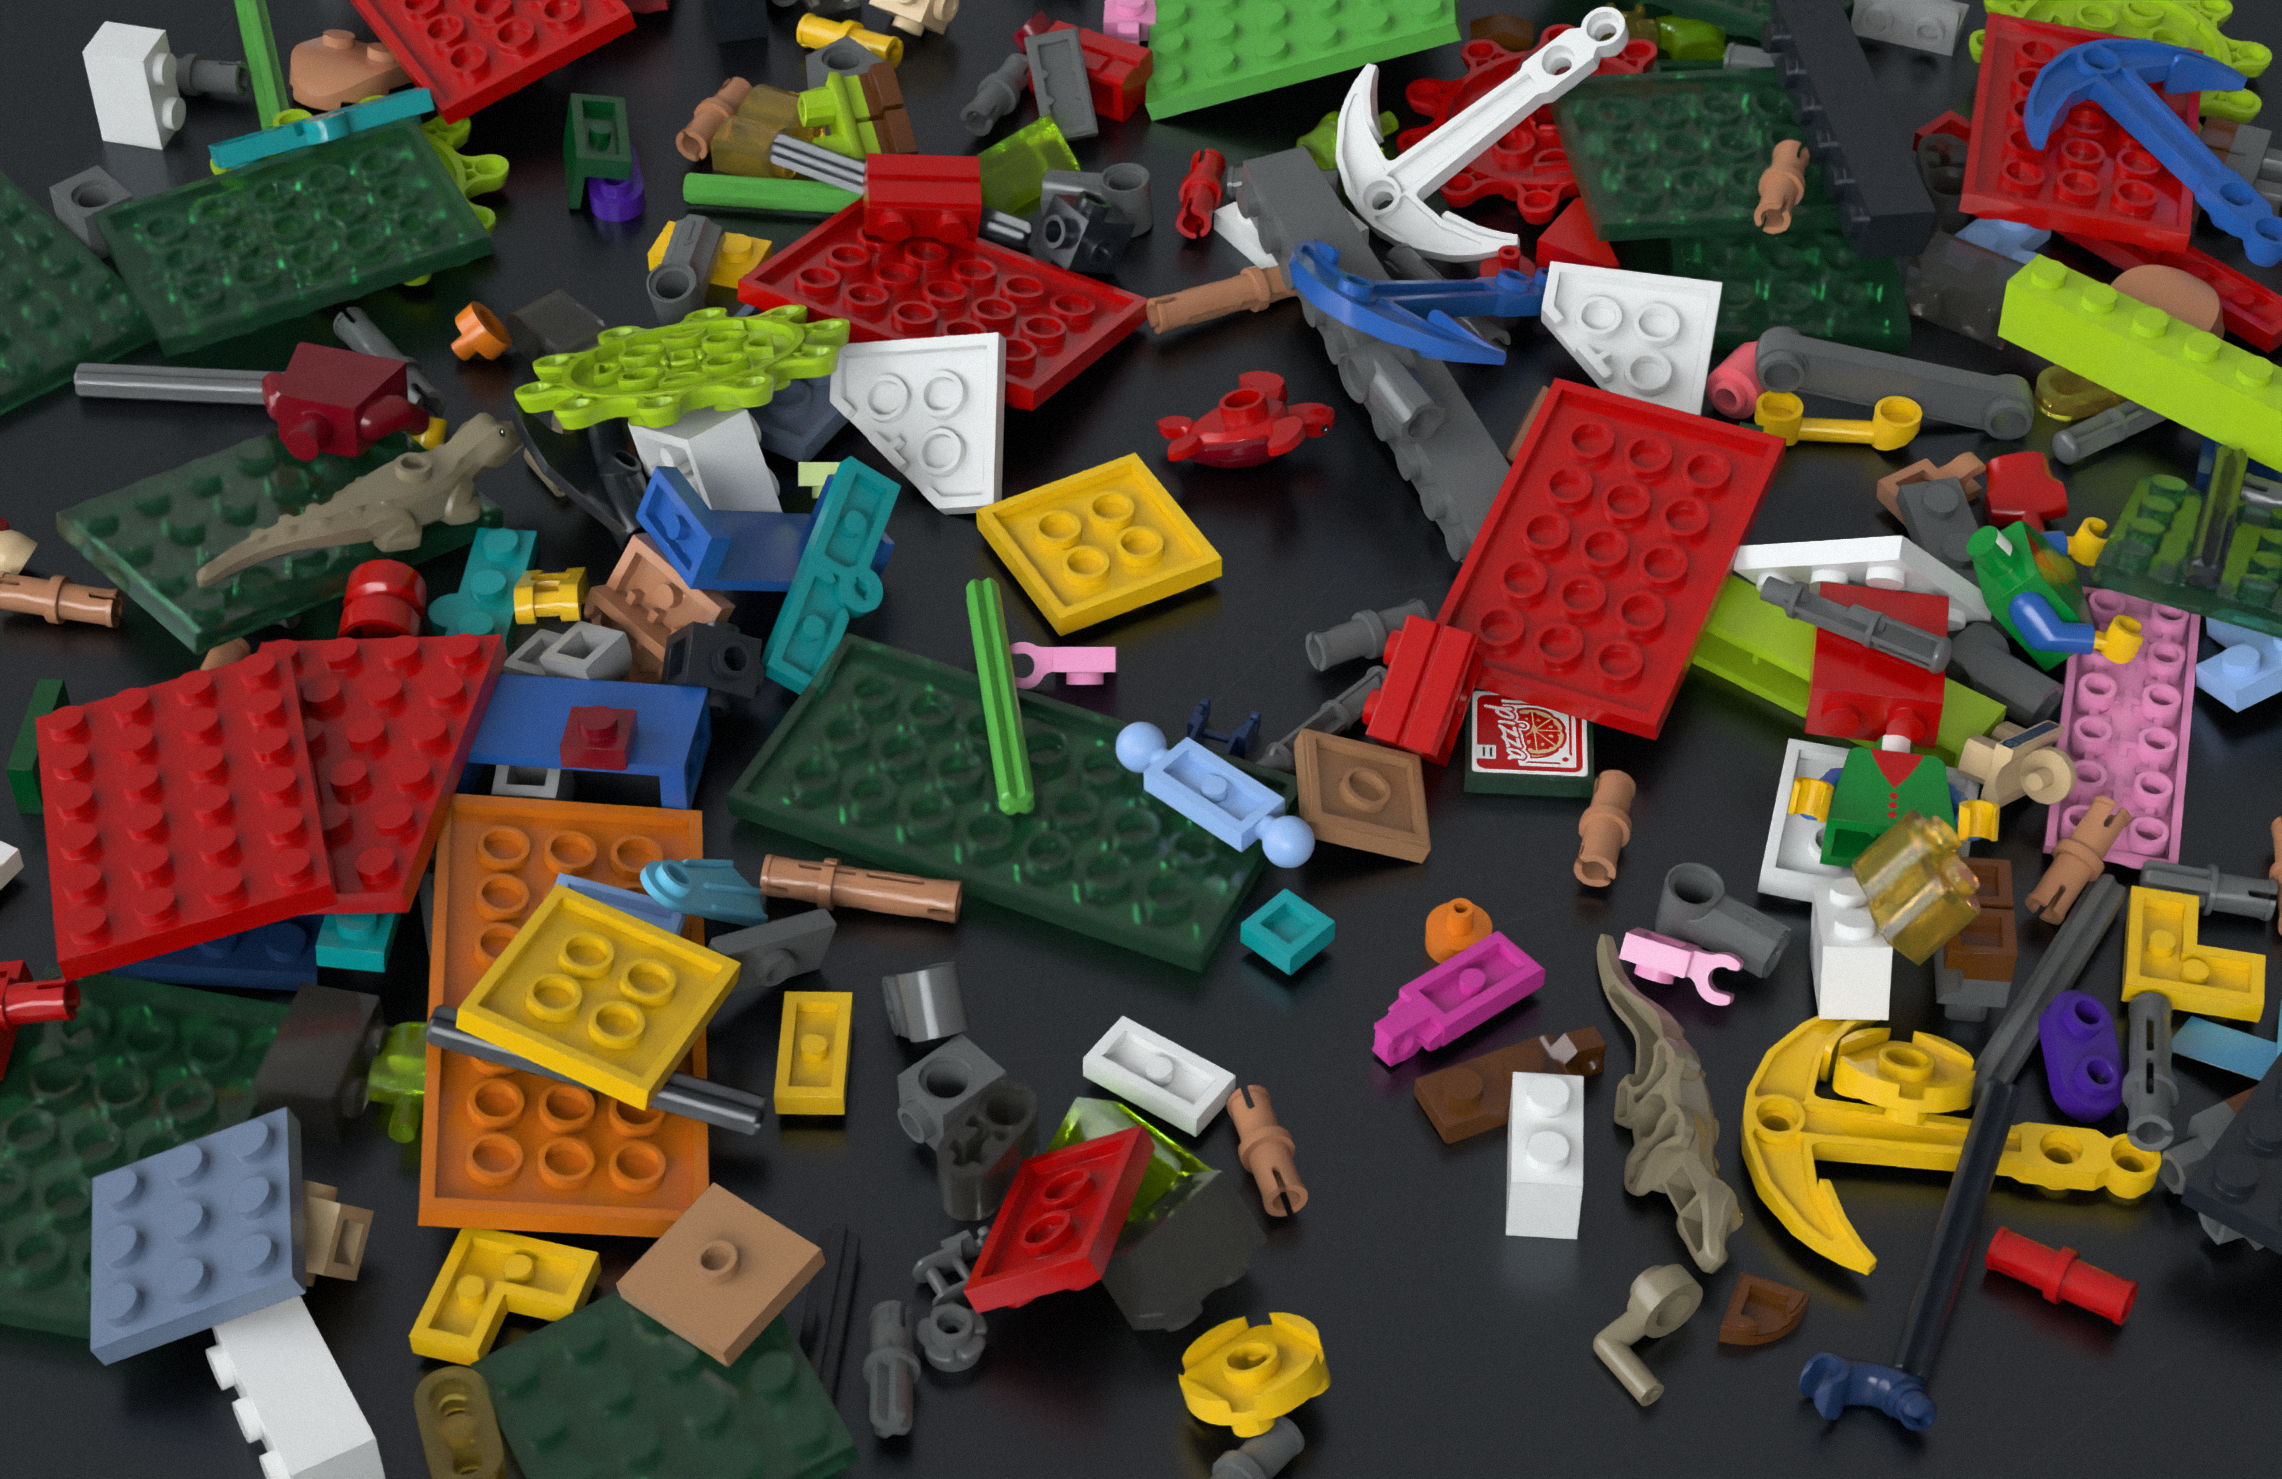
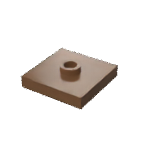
[1294,728,1431,863]
[616,1183,826,1367]

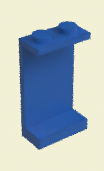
[635,466,895,592]
[457,673,712,810]

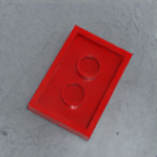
[963,1125,1156,1313]

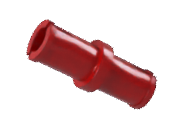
[1176,148,1226,239]
[1985,1225,2139,1326]

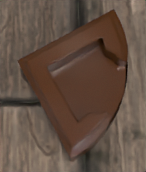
[1718,1272,1811,1345]

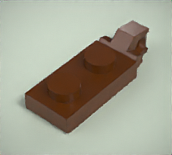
[1414,1026,1607,1144]

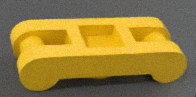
[514,567,589,625]

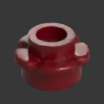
[1010,10,1057,54]

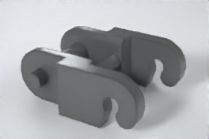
[912,1226,991,1309]

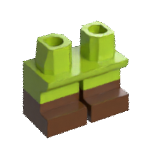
[797,61,919,161]

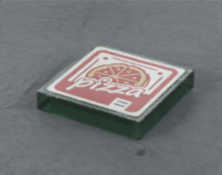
[1464,688,1594,798]

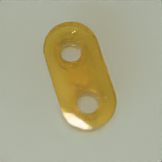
[2034,364,2129,422]
[414,1366,507,1479]

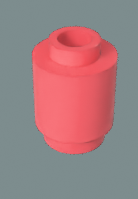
[1706,340,1769,419]

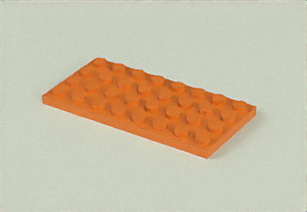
[418,793,709,1238]

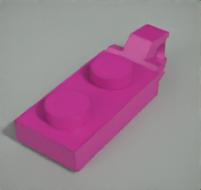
[1372,931,1545,1067]

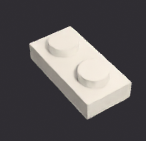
[1083,1016,1236,1137]

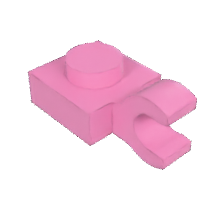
[1103,0,1156,46]
[1009,642,1117,690]
[1619,927,1744,1006]

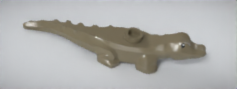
[196,413,524,588]
[1596,934,1744,1273]

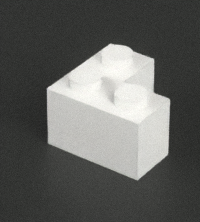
[628,406,783,513]

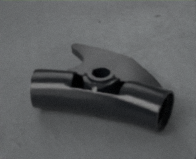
[507,400,648,554]

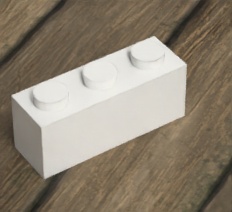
[205,1296,385,1479]

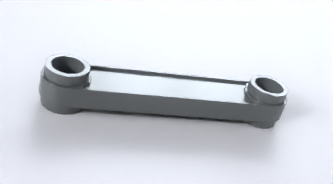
[1755,326,2035,440]

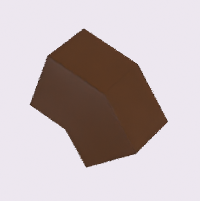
[1470,13,1534,52]

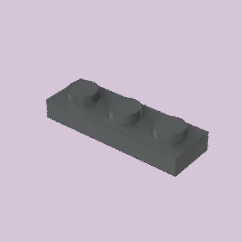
[1896,476,2012,640]

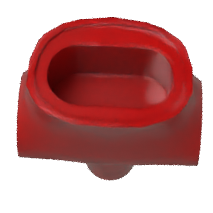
[1985,451,2068,532]

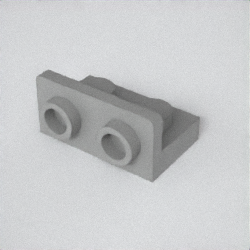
[1851,0,1970,56]

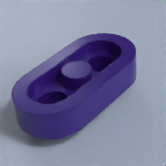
[585,143,646,222]
[2038,990,2124,1123]

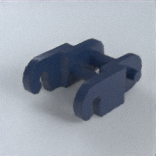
[1187,697,1261,766]

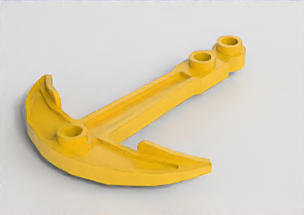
[1740,1016,2162,1276]

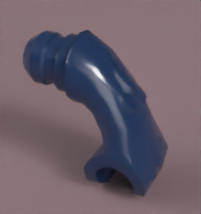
[1798,1352,1937,1431]

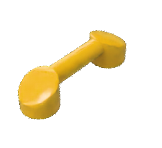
[1754,391,1922,451]

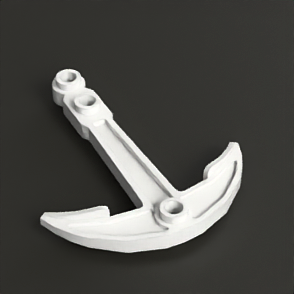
[1335,7,1629,263]

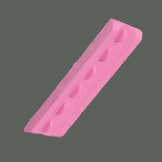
[2042,586,2202,870]

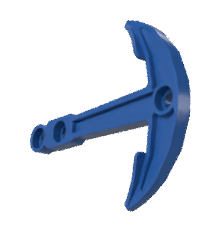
[2023,39,2282,267]
[1289,238,1549,366]

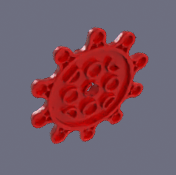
[1397,24,1702,225]

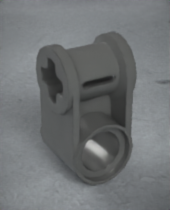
[882,961,970,1042]

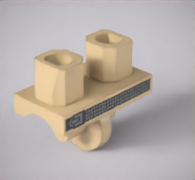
[1957,720,2077,807]

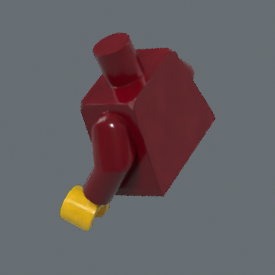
[261,342,448,461]

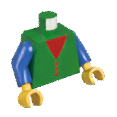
[1966,517,2144,672]
[1787,734,2000,880]

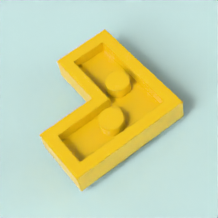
[2121,886,2266,1023]
[409,1228,601,1369]

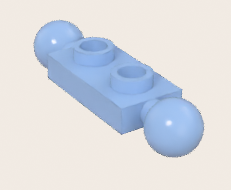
[1116,722,1315,868]

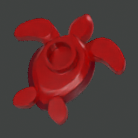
[1157,371,1335,469]

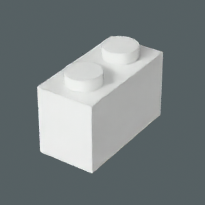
[82,21,186,150]
[1810,878,1893,1020]
[1506,1072,1584,1240]

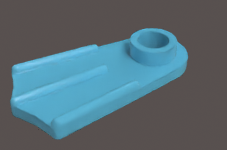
[640,859,768,927]

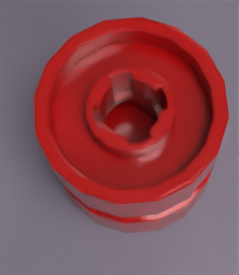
[337,559,427,639]

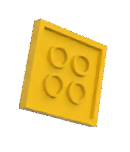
[976,453,1222,637]
[456,883,741,1111]

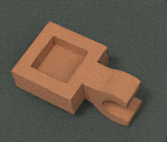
[1876,452,1986,526]

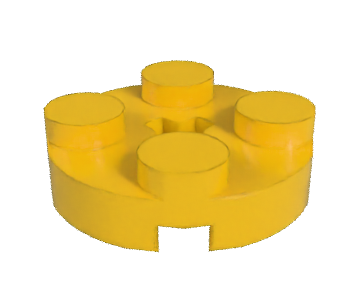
[1832,1028,1976,1125]
[1179,1312,1331,1437]

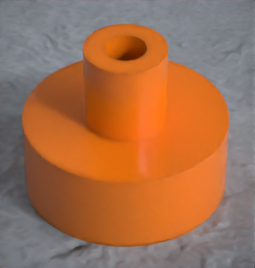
[451,301,512,361]
[1425,898,1493,964]

